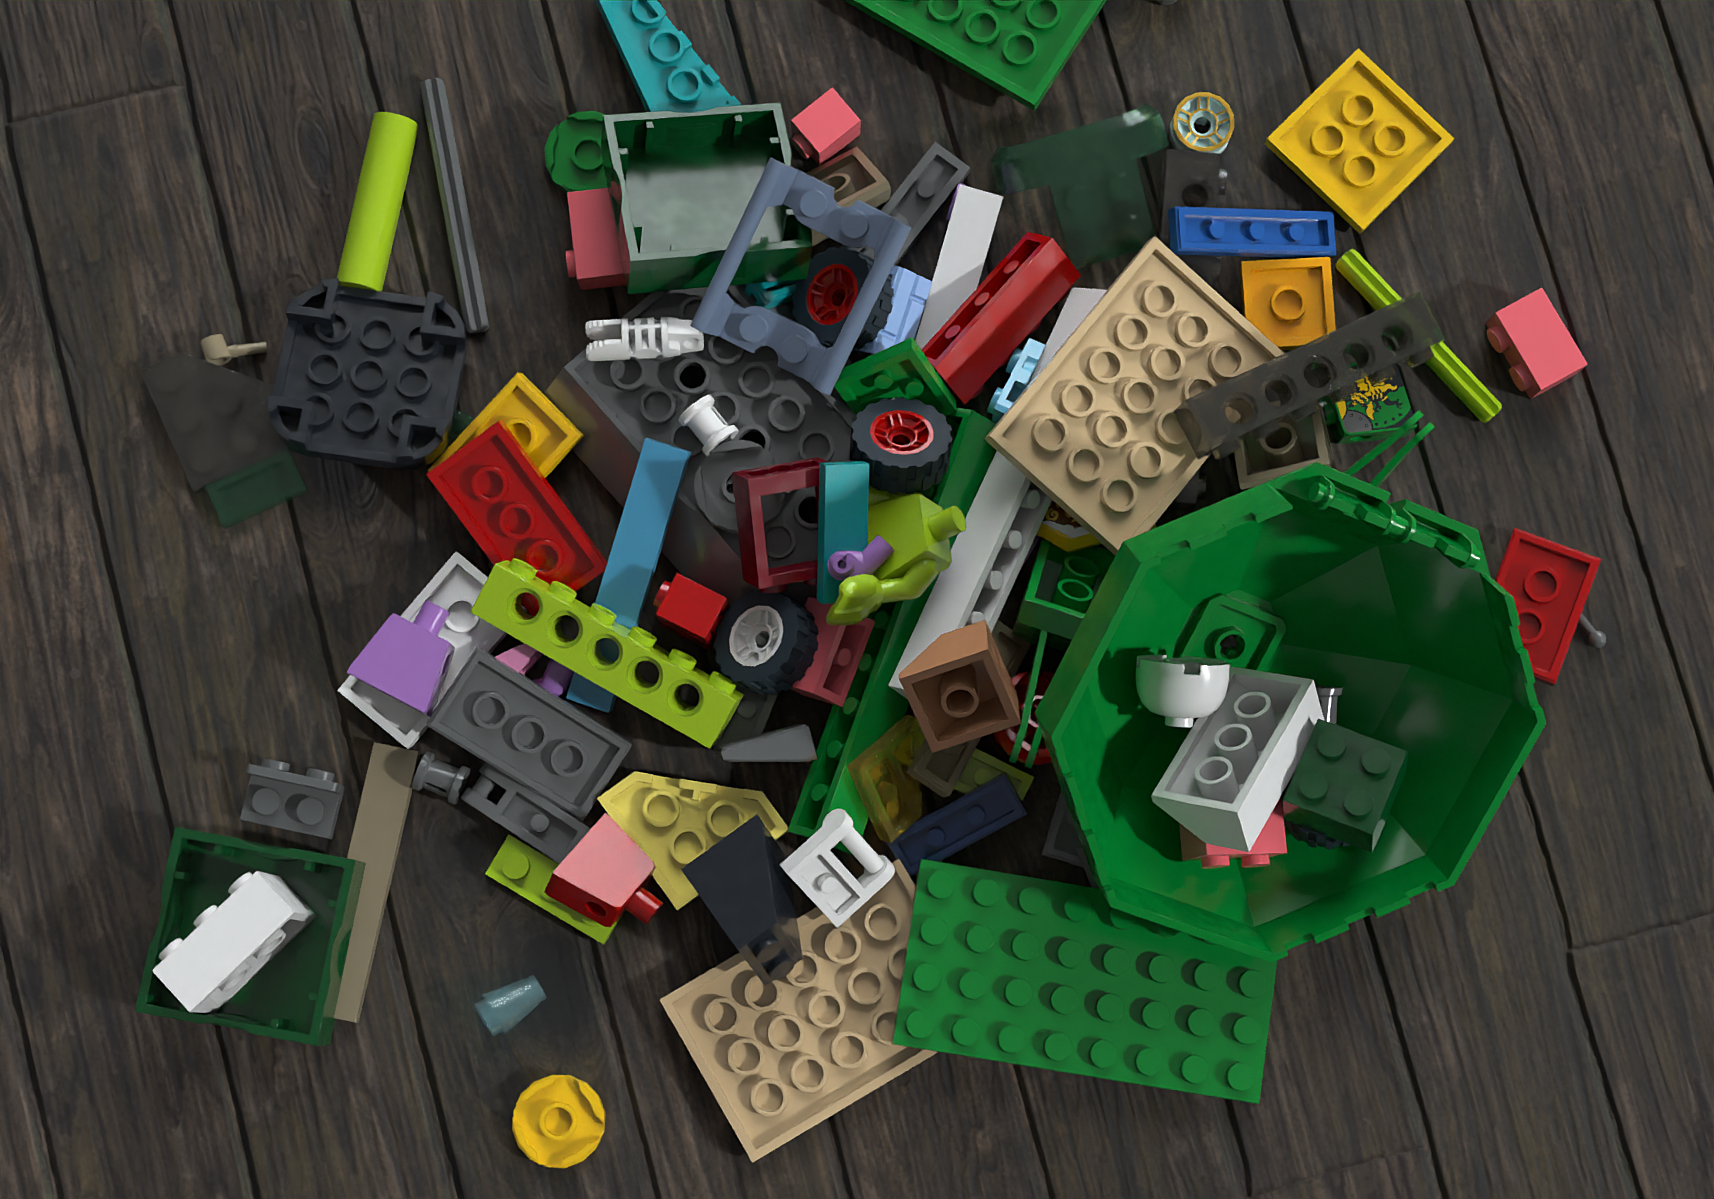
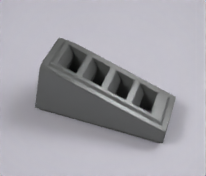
[712,724,817,762]

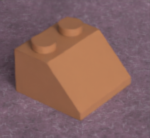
[899,620,1021,753]

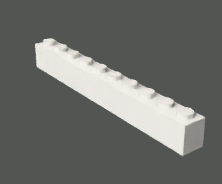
[888,288,1107,699]

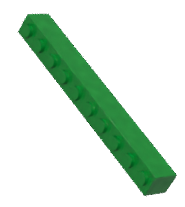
[788,408,997,856]

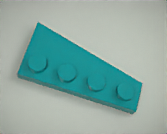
[595,0,741,113]

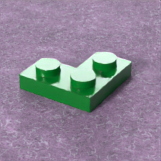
[834,337,956,416]

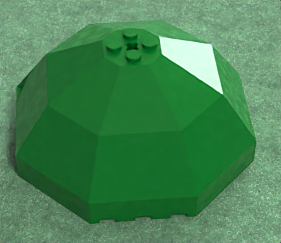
[1035,461,1546,963]

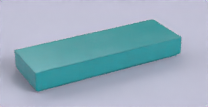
[817,461,869,604]

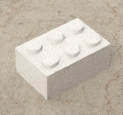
[152,871,316,1013]

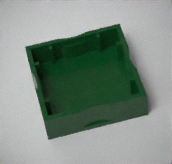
[601,103,813,294]
[135,827,366,1046]

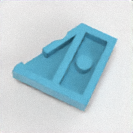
[987,338,1046,424]

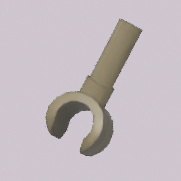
[201,334,267,366]

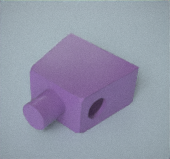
[347,600,455,717]

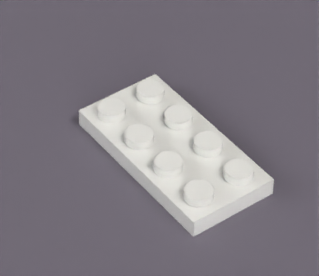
[337,551,527,750]

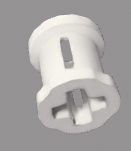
[678,395,739,456]

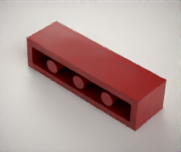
[921,232,1081,405]

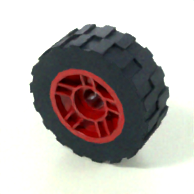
[792,246,894,350]
[849,397,952,494]

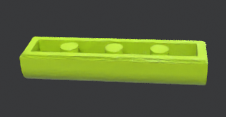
[337,112,419,292]

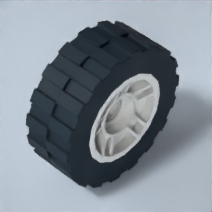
[714,590,819,695]

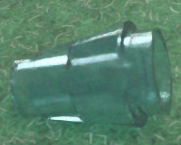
[474,975,547,1037]

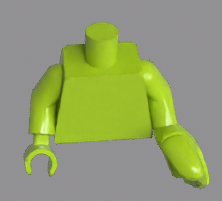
[826,485,967,626]

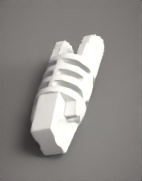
[585,317,704,361]

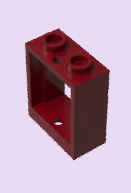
[732,457,829,593]

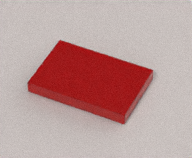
[1495,528,1601,686]

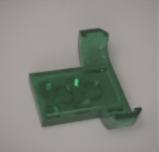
[990,103,1169,269]

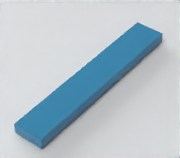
[566,438,691,713]

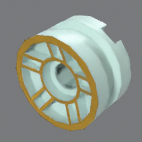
[1169,92,1234,162]

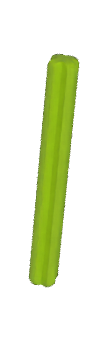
[1335,249,1502,423]

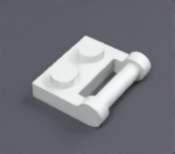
[780,809,895,928]

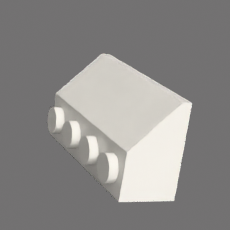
[1151,666,1324,852]

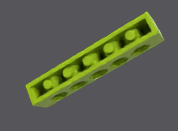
[470,558,744,749]

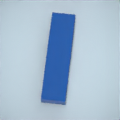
[1168,206,1336,258]

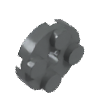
[694,440,786,534]

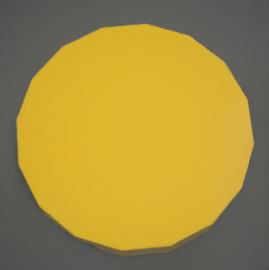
[512,1075,605,1168]

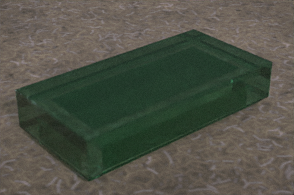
[205,449,308,529]

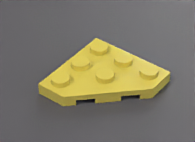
[597,771,788,911]

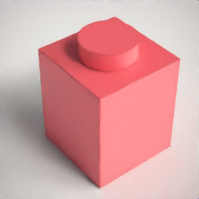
[790,87,861,166]

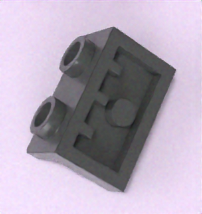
[240,758,345,840]

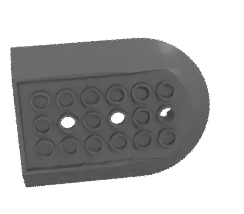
[544,284,871,608]

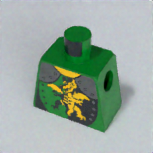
[1319,346,1417,444]

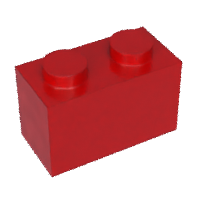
[653,573,729,651]

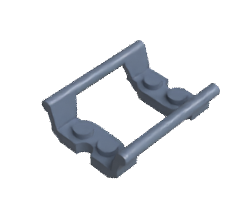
[690,157,912,395]

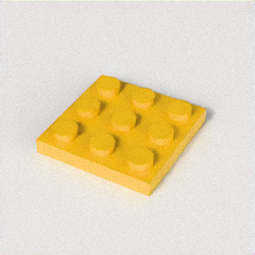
[1264,48,1454,234]

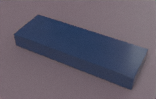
[885,772,1028,877]

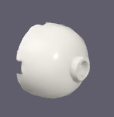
[1136,655,1230,727]

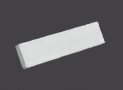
[915,184,1003,349]

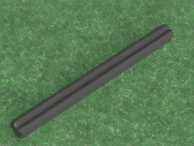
[420,78,490,334]

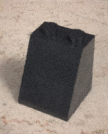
[681,814,803,986]

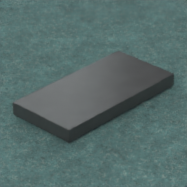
[426,646,632,821]

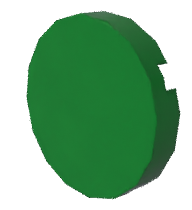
[545,111,608,194]

